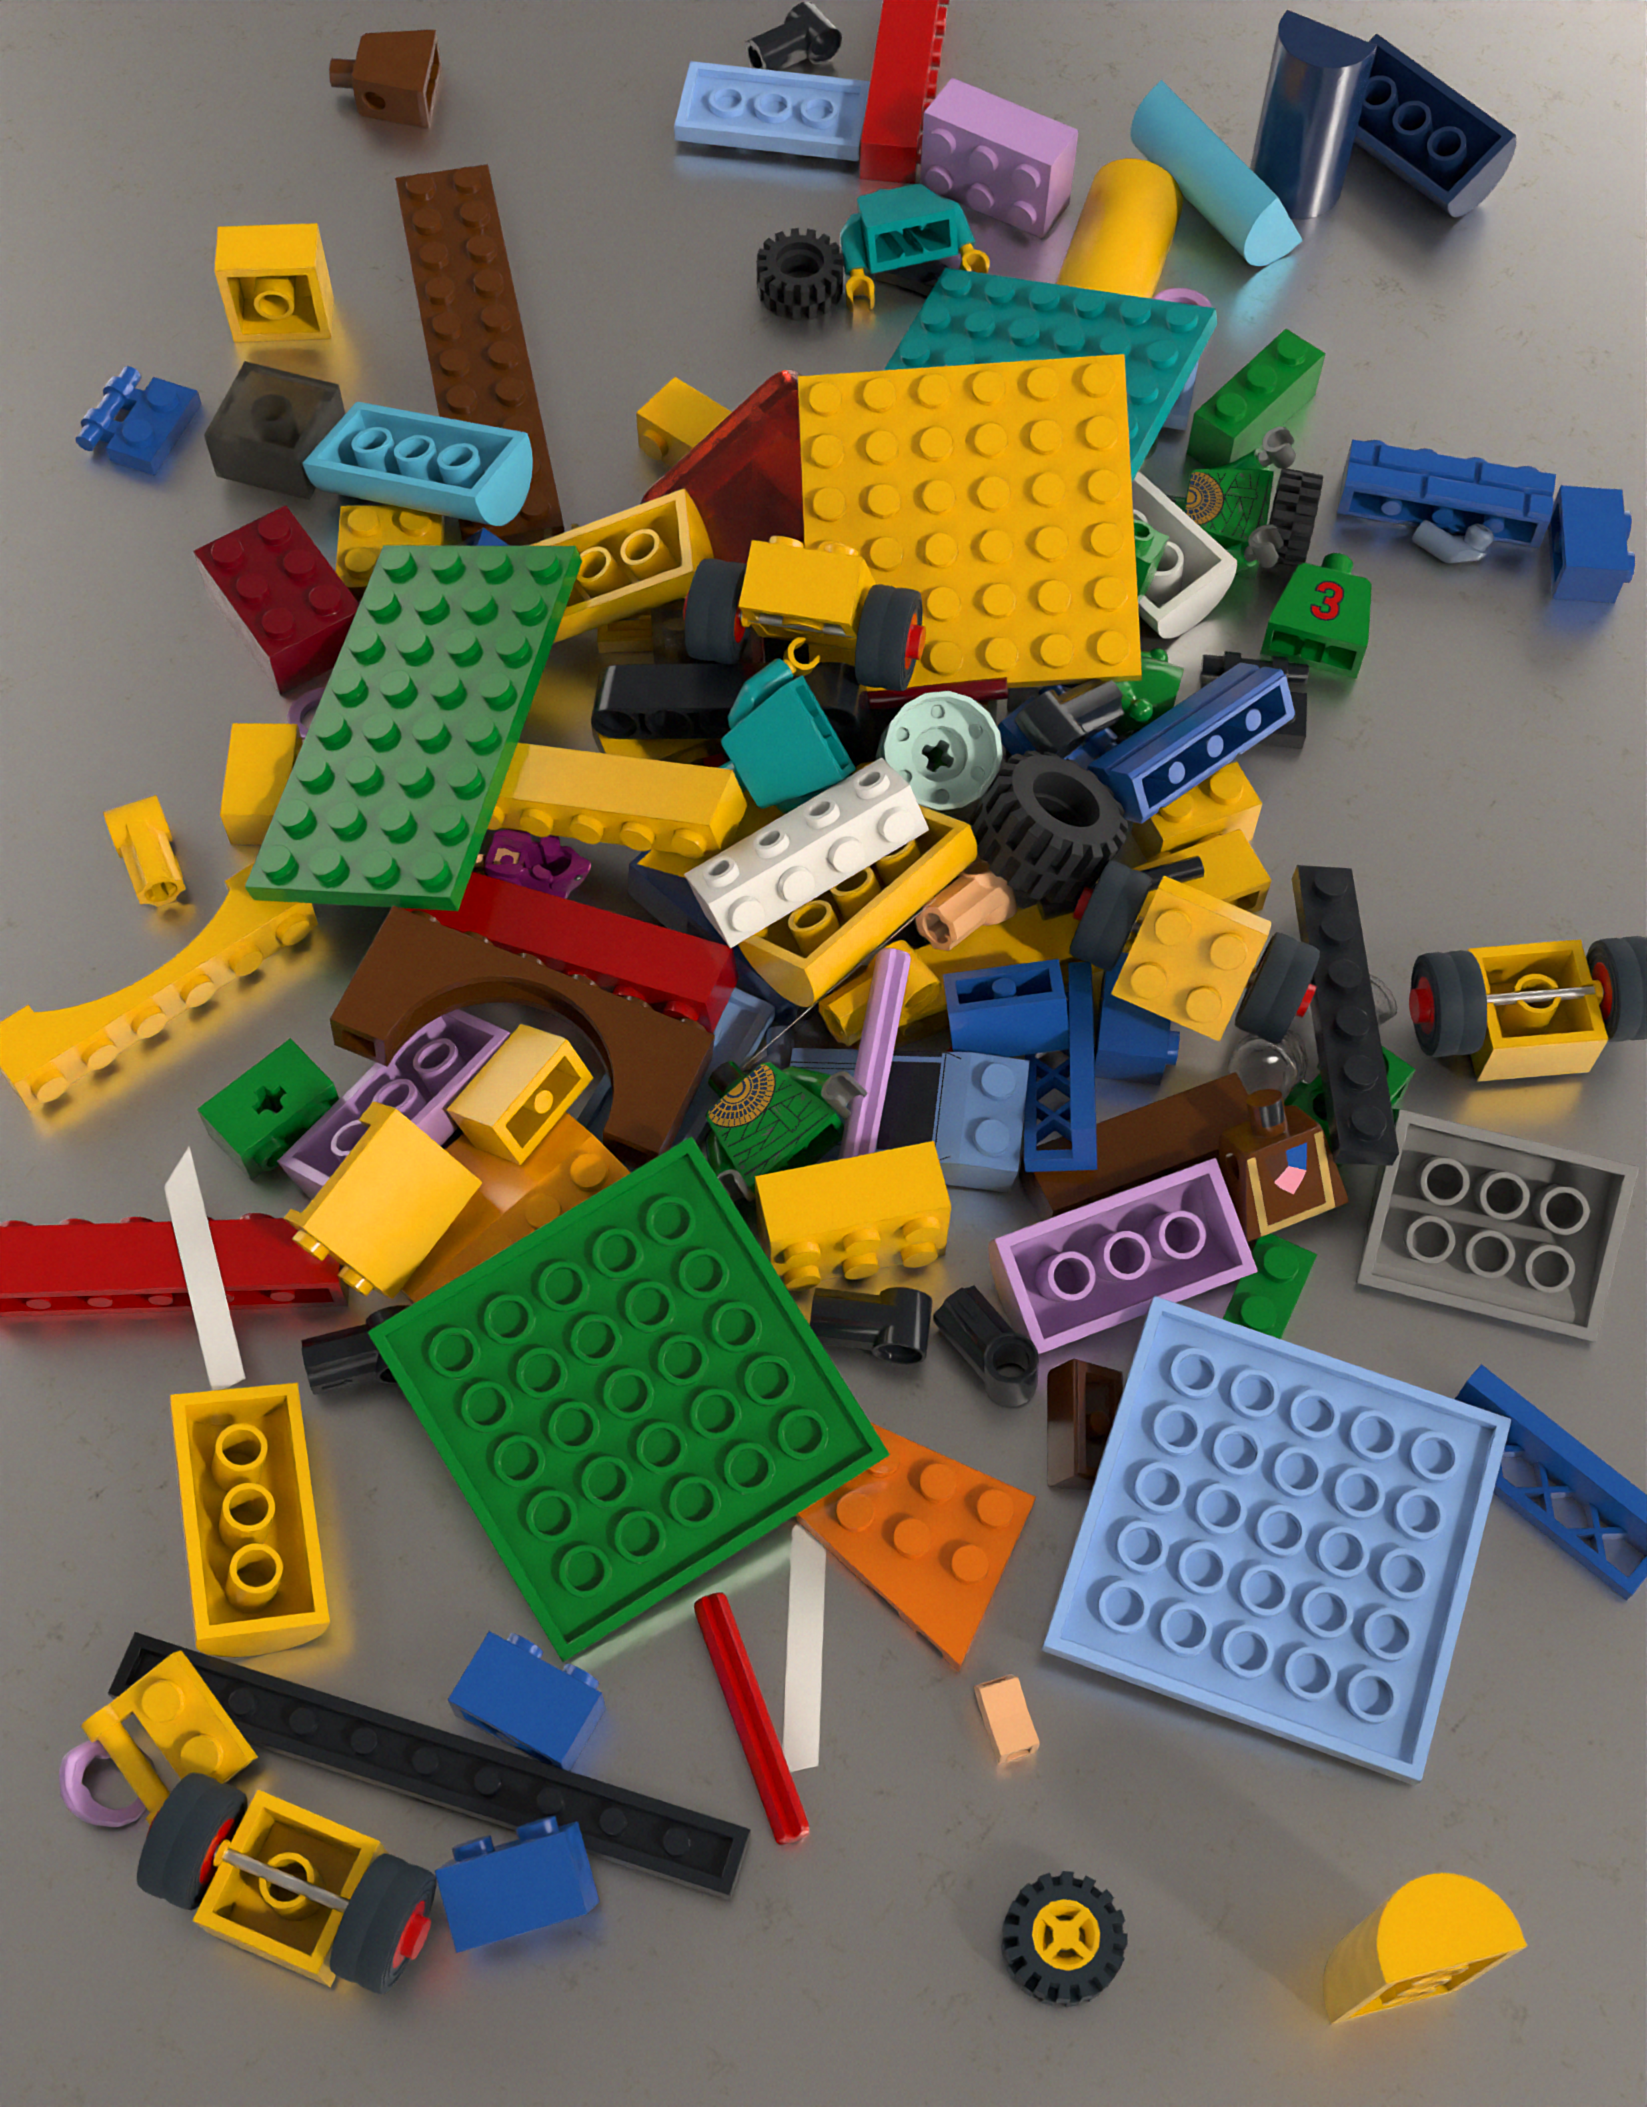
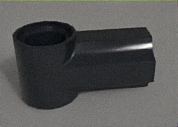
[745,1,842,71]
[1014,679,1125,759]
[933,1285,1039,1407]
[810,1287,933,1365]
[301,1305,410,1395]

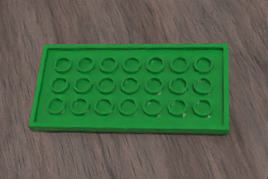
[245,545,582,911]

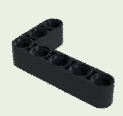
[591,662,879,776]

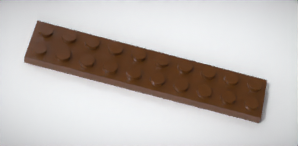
[395,164,565,546]

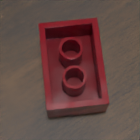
[193,505,359,695]

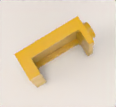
[283,1101,483,1299]

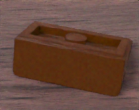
[1047,1358,1123,1490]

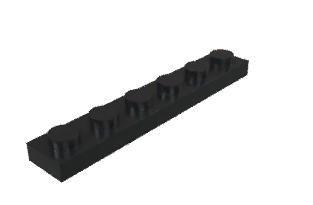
[1291,865,1399,1166]

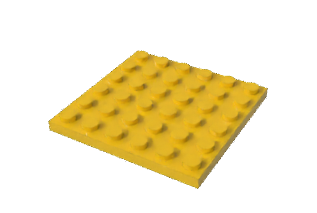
[798,354,1142,691]

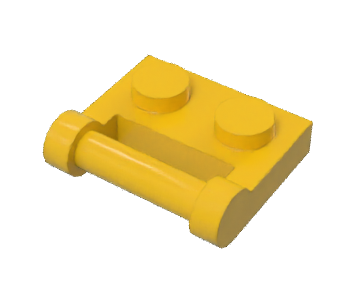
[80,1650,258,1825]

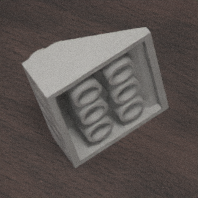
[1356,1108,1639,1342]

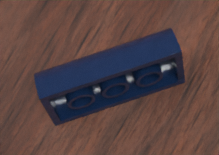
[1250,10,1377,220]
[1354,33,1516,217]

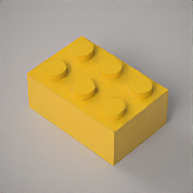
[755,1141,951,1292]

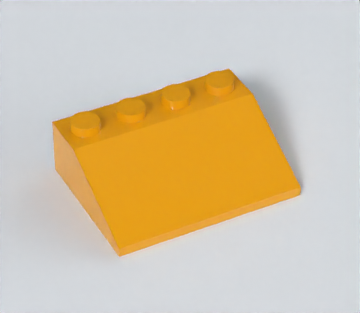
[400,1112,631,1304]

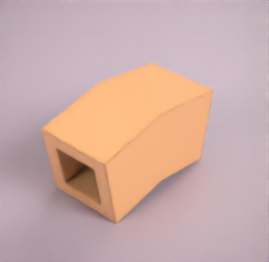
[973,1674,1040,1765]

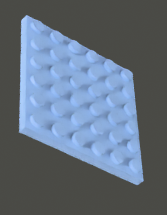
[1041,1296,1511,1786]

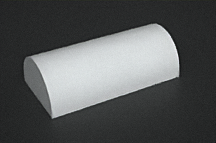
[1132,471,1237,639]

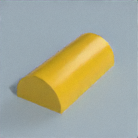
[1055,158,1183,299]
[529,488,714,644]
[738,805,977,1007]
[169,1382,330,1657]
[1323,1873,1527,2024]

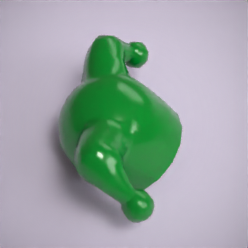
[1109,647,1184,738]

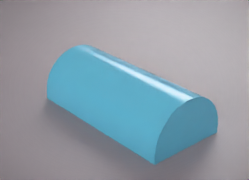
[1130,80,1303,266]
[302,402,533,526]

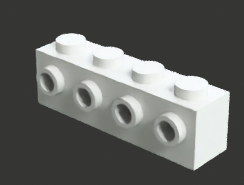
[684,757,929,948]

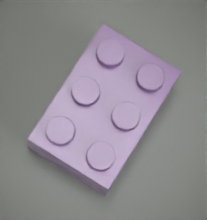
[920,78,1079,239]

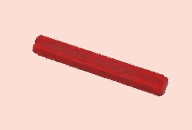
[694,1592,809,1845]

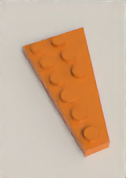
[795,1422,1036,1672]

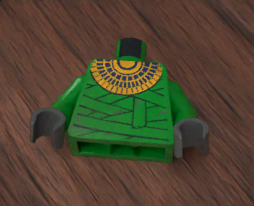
[1165,426,1296,580]
[705,1061,868,1202]

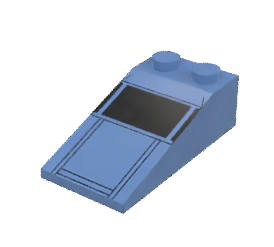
[790,1048,1029,1193]

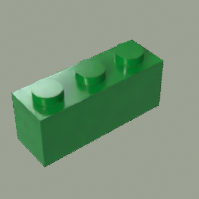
[1186,328,1326,469]

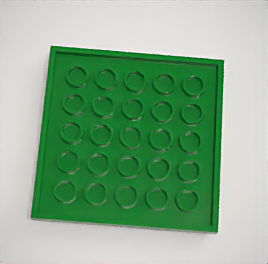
[368,1136,890,1662]

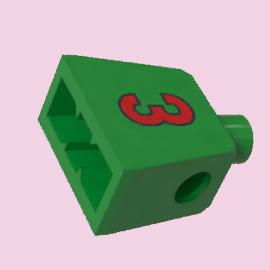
[1260,553,1372,679]

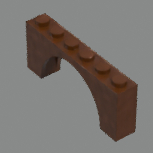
[330,905,715,1169]

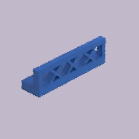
[1024,962,1097,1172]
[1455,1364,1647,1601]

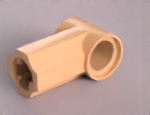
[915,854,1018,951]

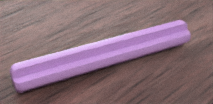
[838,948,911,1160]

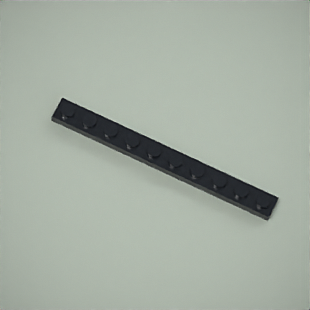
[107,1632,751,1900]

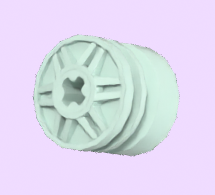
[875,691,1003,817]

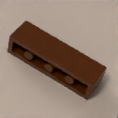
[1019,1072,1250,1221]

